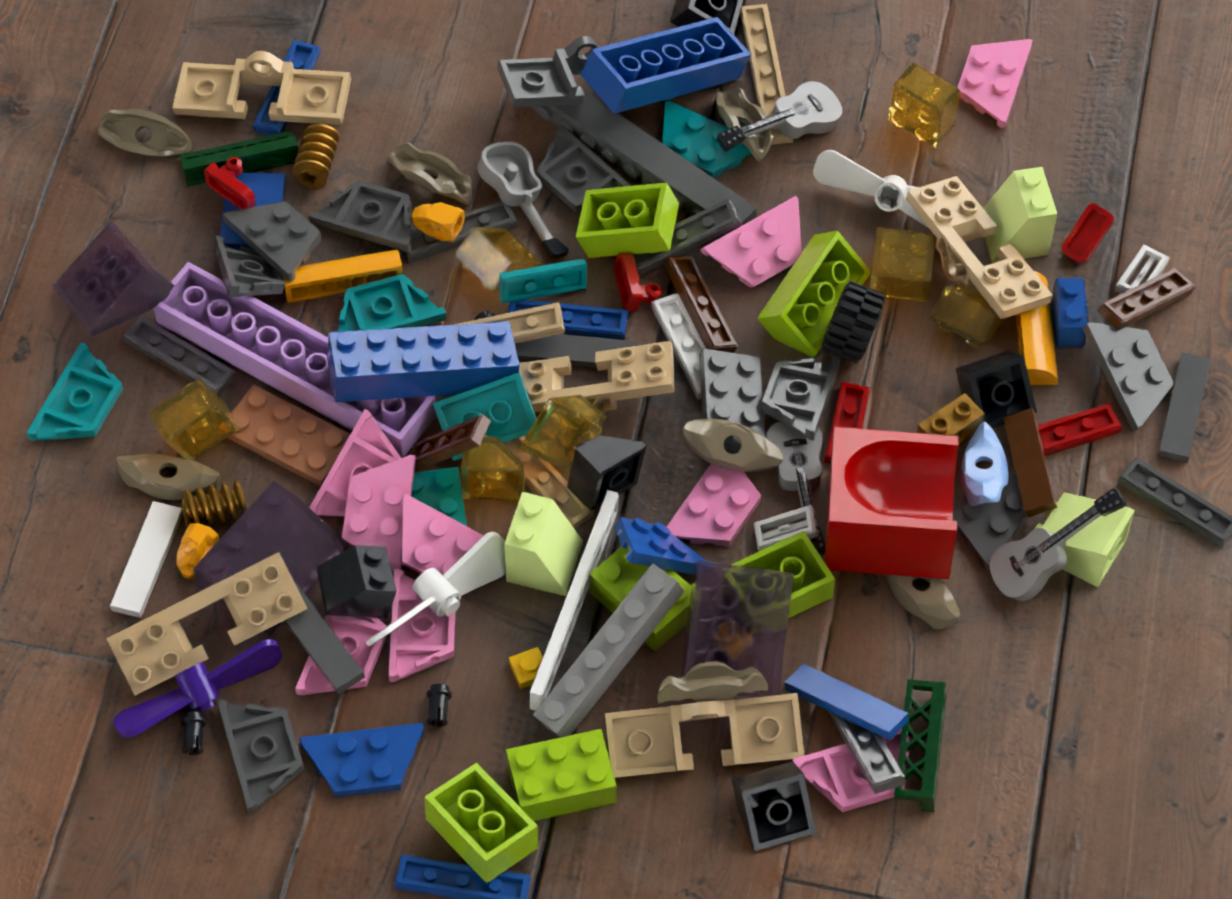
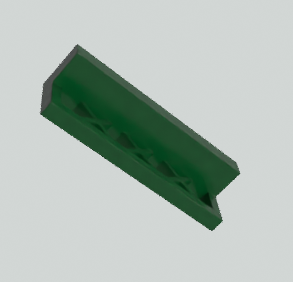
[179,131,298,187]
[894,679,947,813]

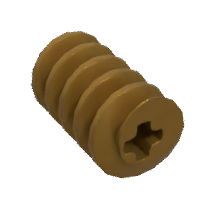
[292,124,340,190]
[181,480,248,528]

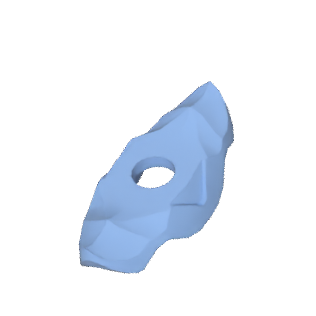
[961,422,1009,506]

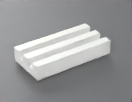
[1115,245,1170,293]
[754,505,819,551]

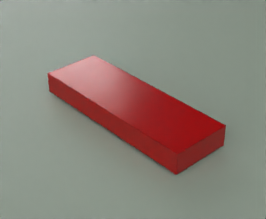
[824,382,871,464]
[1038,403,1122,456]

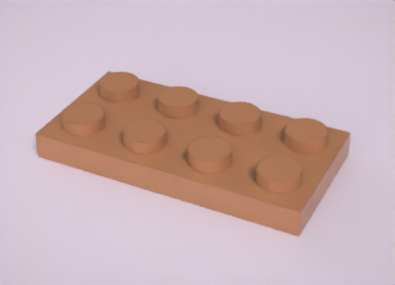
[219,384,350,487]

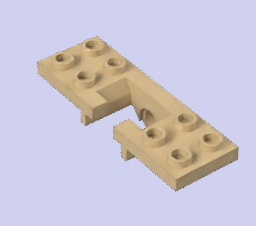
[172,51,351,125]
[906,176,1053,319]
[519,341,674,425]
[106,552,308,696]
[604,693,805,778]

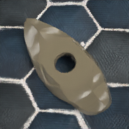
[715,88,774,163]
[98,109,193,156]
[387,142,472,206]
[681,419,784,472]
[117,454,220,501]
[883,574,961,629]
[657,661,768,704]

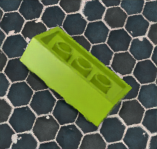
[757,231,871,357]

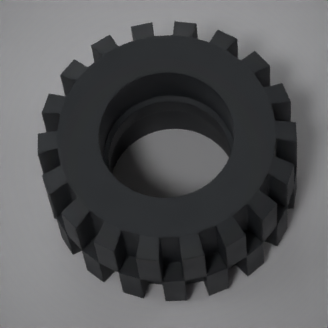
[822,281,885,364]

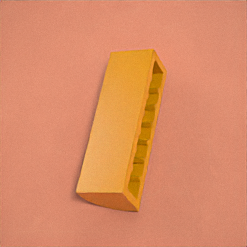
[283,249,403,303]
[1015,271,1058,385]

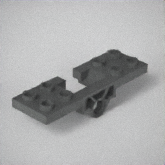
[497,36,674,107]

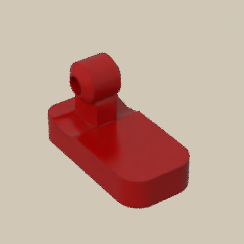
[204,157,256,209]
[1062,203,1115,264]
[613,253,662,312]

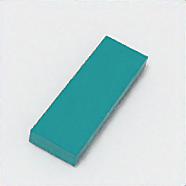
[499,258,587,303]

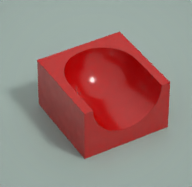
[824,427,958,579]

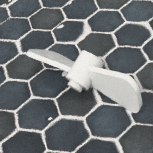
[813,150,928,227]
[365,532,506,646]

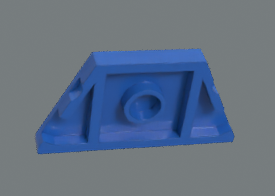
[614,517,714,577]
[300,723,424,797]

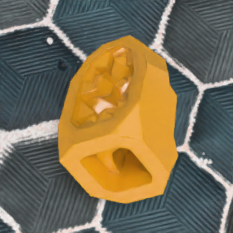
[412,202,465,242]
[176,523,220,579]

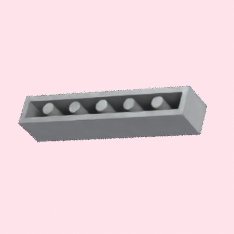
[533,563,684,738]

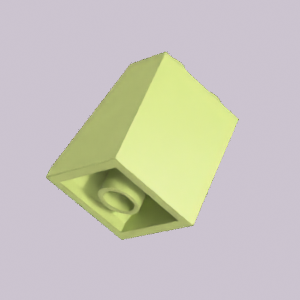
[983,167,1057,264]
[504,492,583,596]
[1035,492,1135,587]

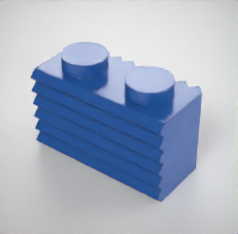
[1051,278,1089,347]

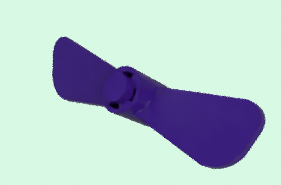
[113,639,282,738]

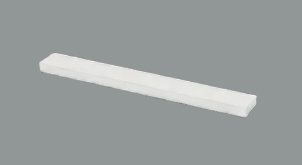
[530,490,619,711]

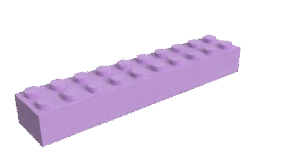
[153,262,437,458]

